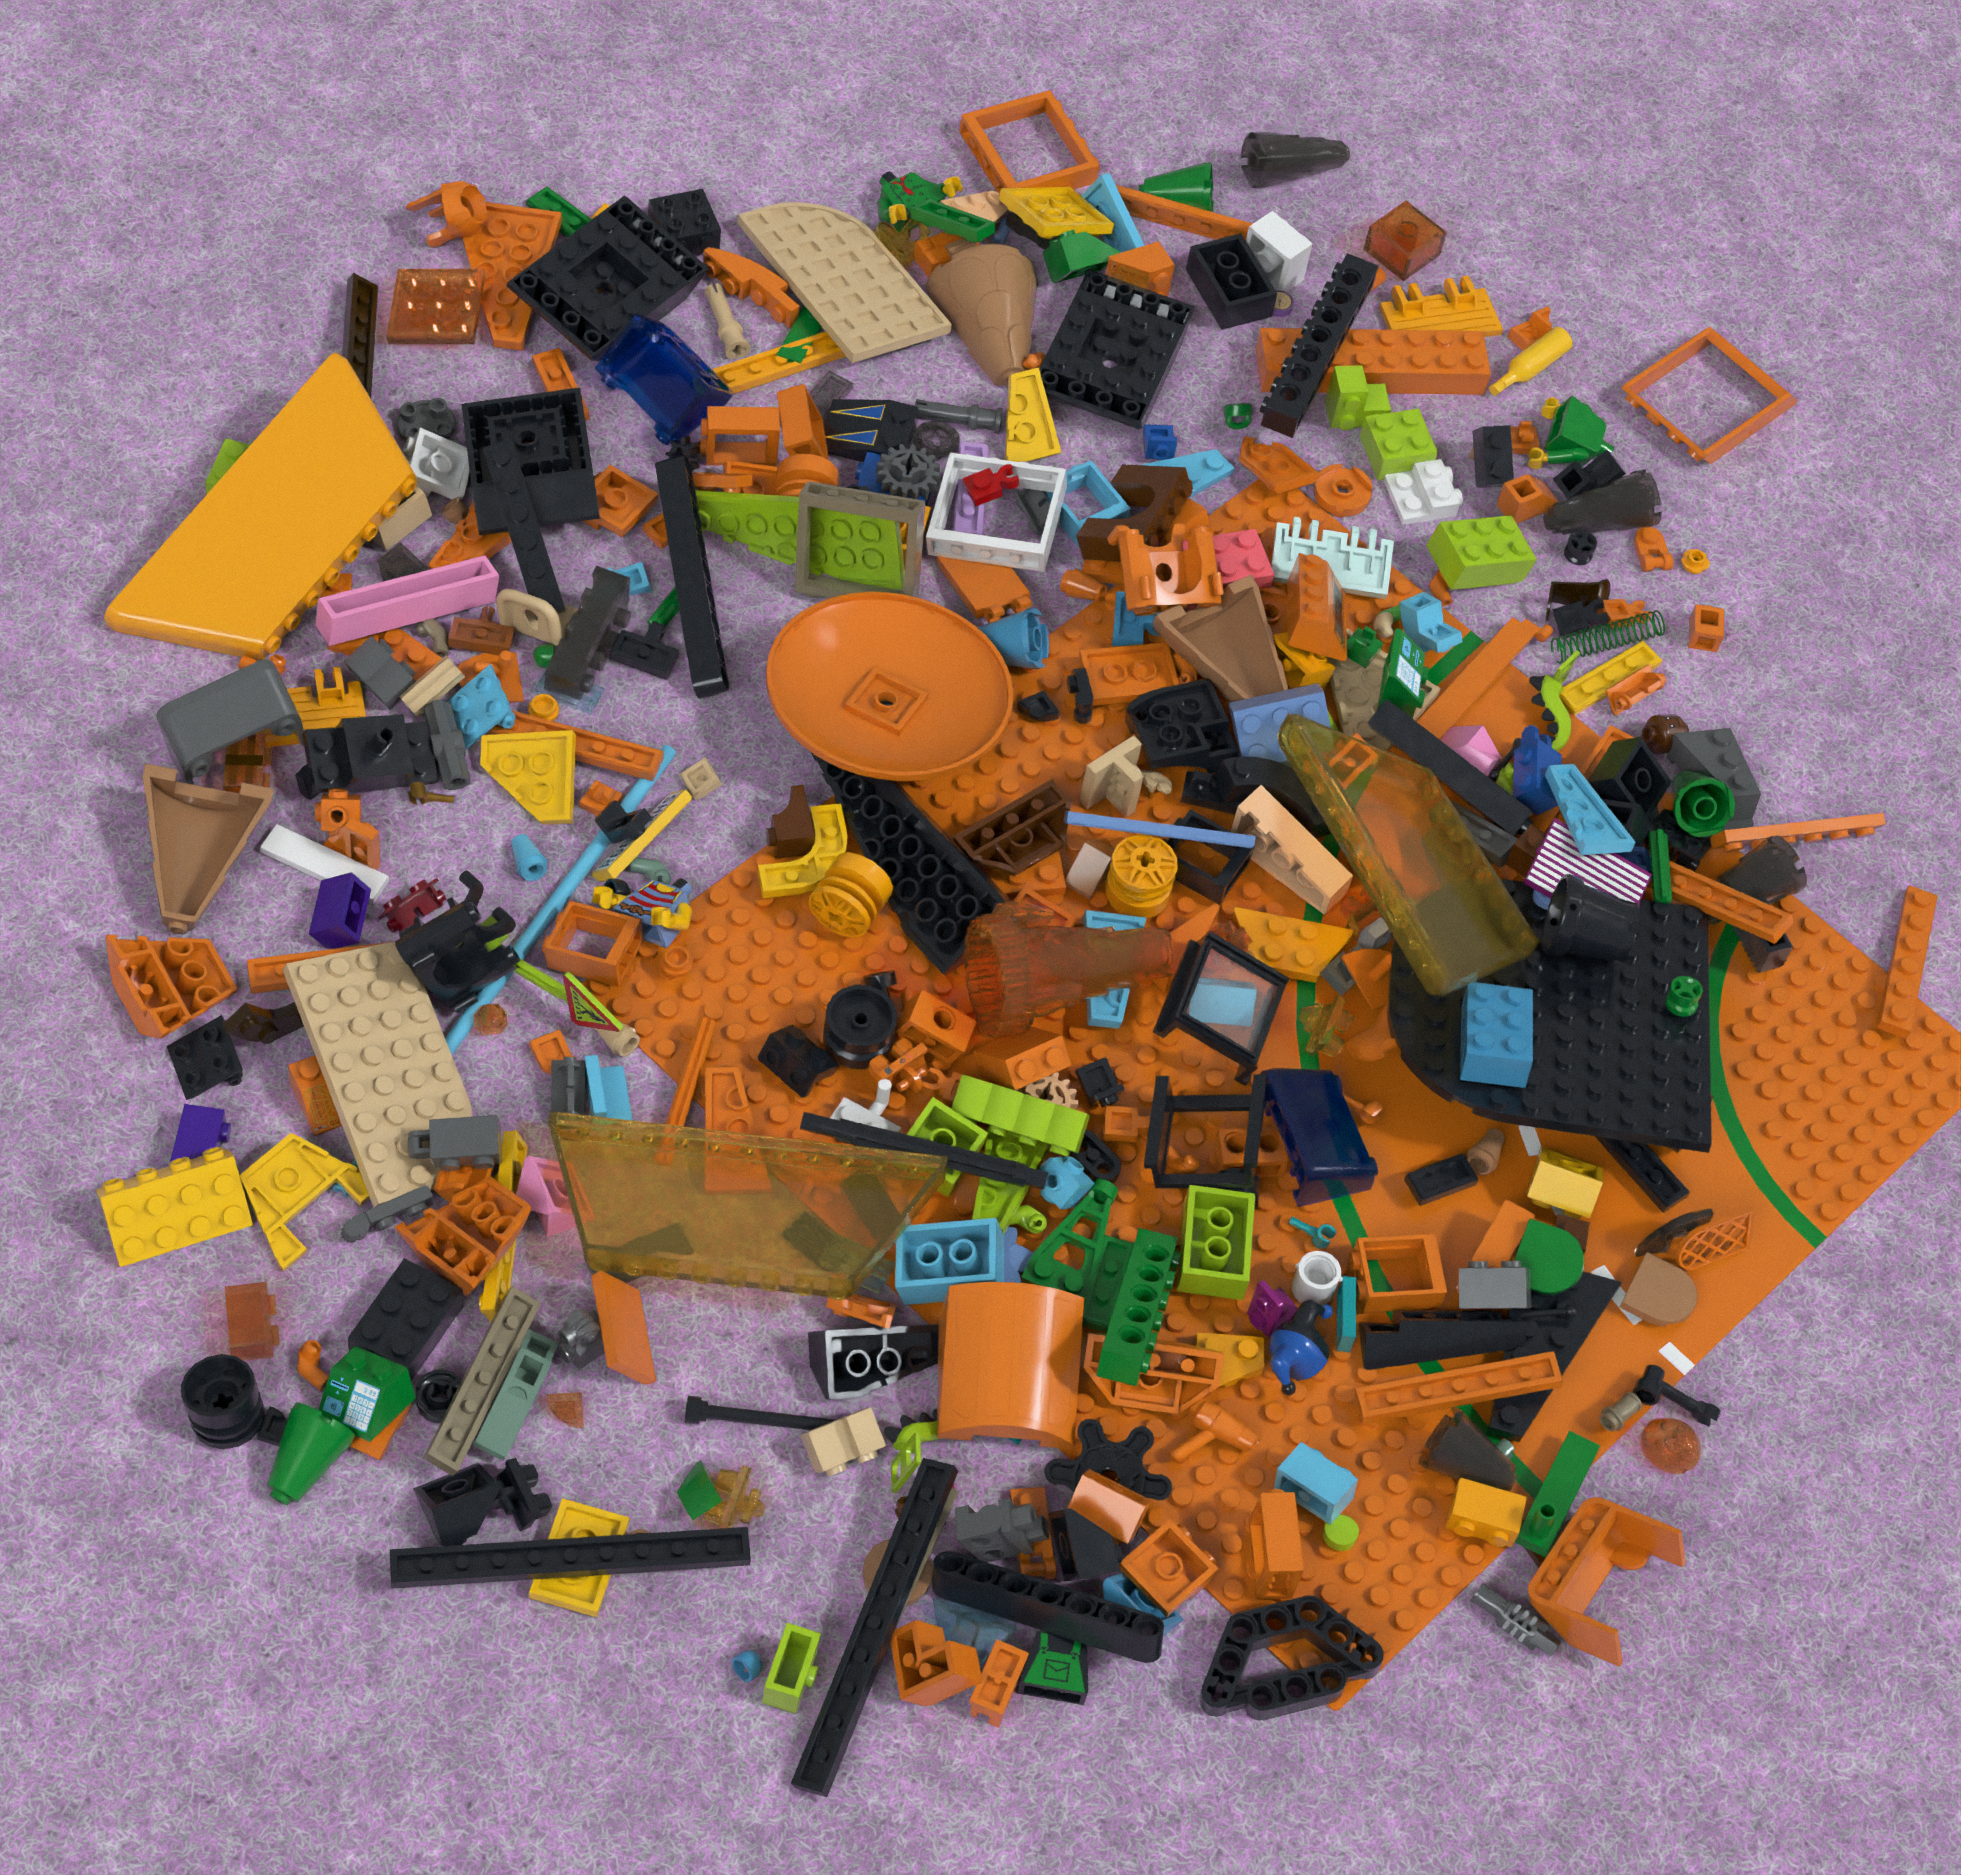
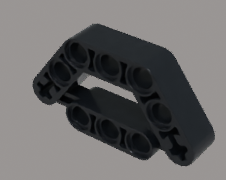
[1199,1595,1384,1721]

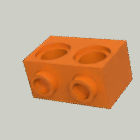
[1213,1125,1288,1178]

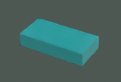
[1336,1276,1356,1352]

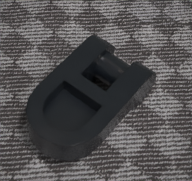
[1067,667,1093,724]

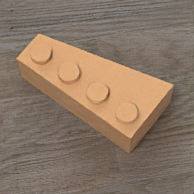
[1231,785,1353,915]

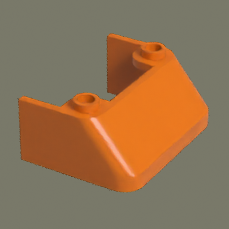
[1528,1497,1686,1667]

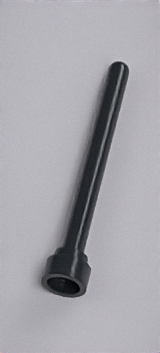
[684,1395,837,1430]

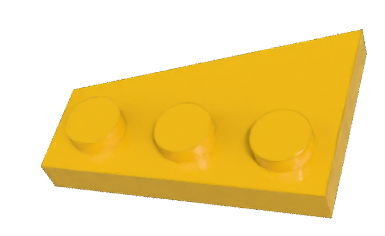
[1005,368,1062,462]

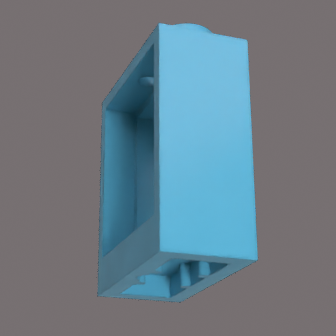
[1043,460,1131,548]

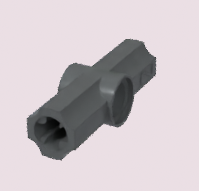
[424,699,470,790]

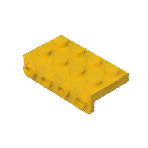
[96,1147,253,1267]

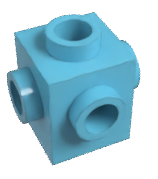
[1039,1157,1095,1209]

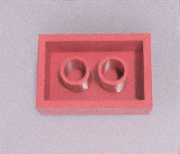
[1167,529,1274,611]

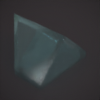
[932,1598,1016,1666]

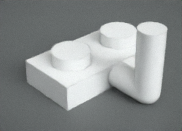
[830,1079,901,1158]

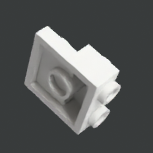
[403,428,470,500]
[1384,459,1463,525]

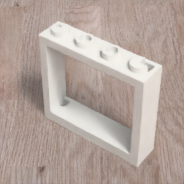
[926,452,1067,572]

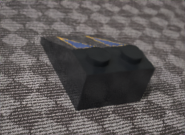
[824,399,918,463]

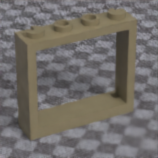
[795,481,925,598]

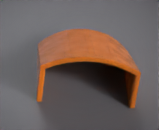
[937,1282,1084,1449]

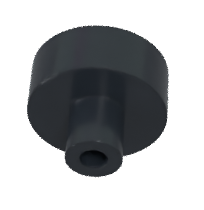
[863,970,897,998]

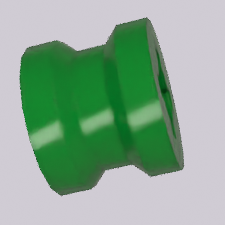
[1666,976,1703,1017]

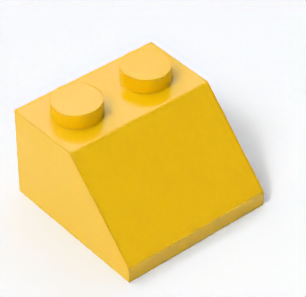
[1527,1146,1603,1219]

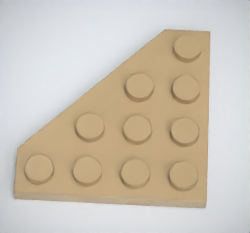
[1326,628,1440,770]

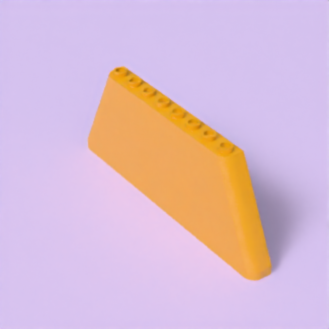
[104,352,417,660]

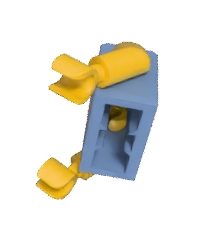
[592,878,692,948]

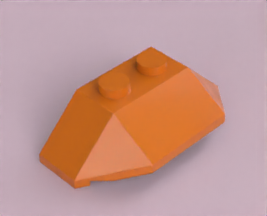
[1083,1333,1224,1414]

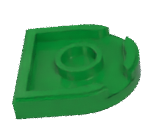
[1514,1218,1585,1295]

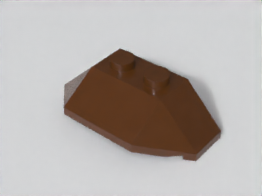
[953,779,1072,876]

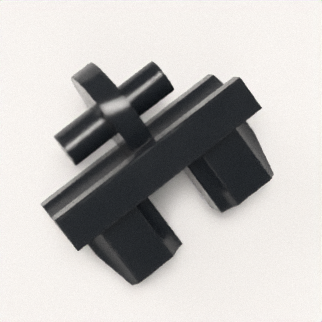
[491,1458,552,1531]

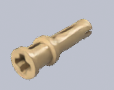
[704,283,751,359]

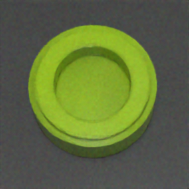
[1323,1514,1359,1551]

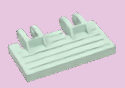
[1271,517,1394,599]

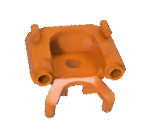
[1107,523,1224,616]

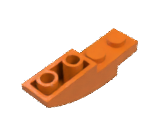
[703,247,799,328]

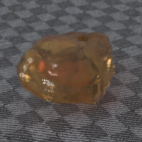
[1641,1418,1701,1474]

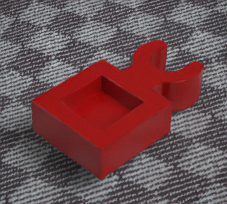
[963,464,1019,507]

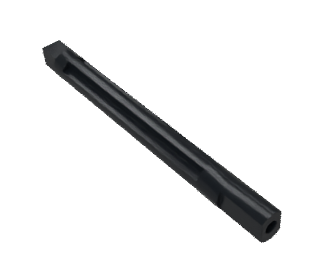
[800,1112,1048,1190]

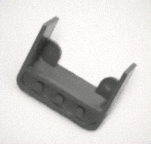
[156,659,304,785]

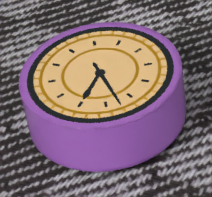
[1272,290,1294,317]

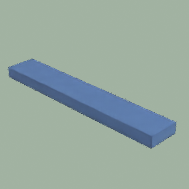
[1064,811,1256,848]

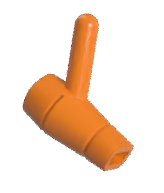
[1171,1400,1258,1461]

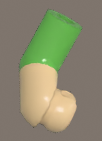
[1374,605,1401,639]

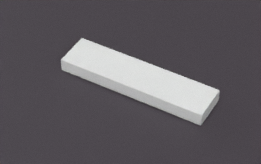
[260,824,389,904]

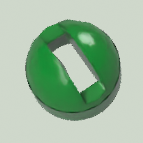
[533,644,556,669]

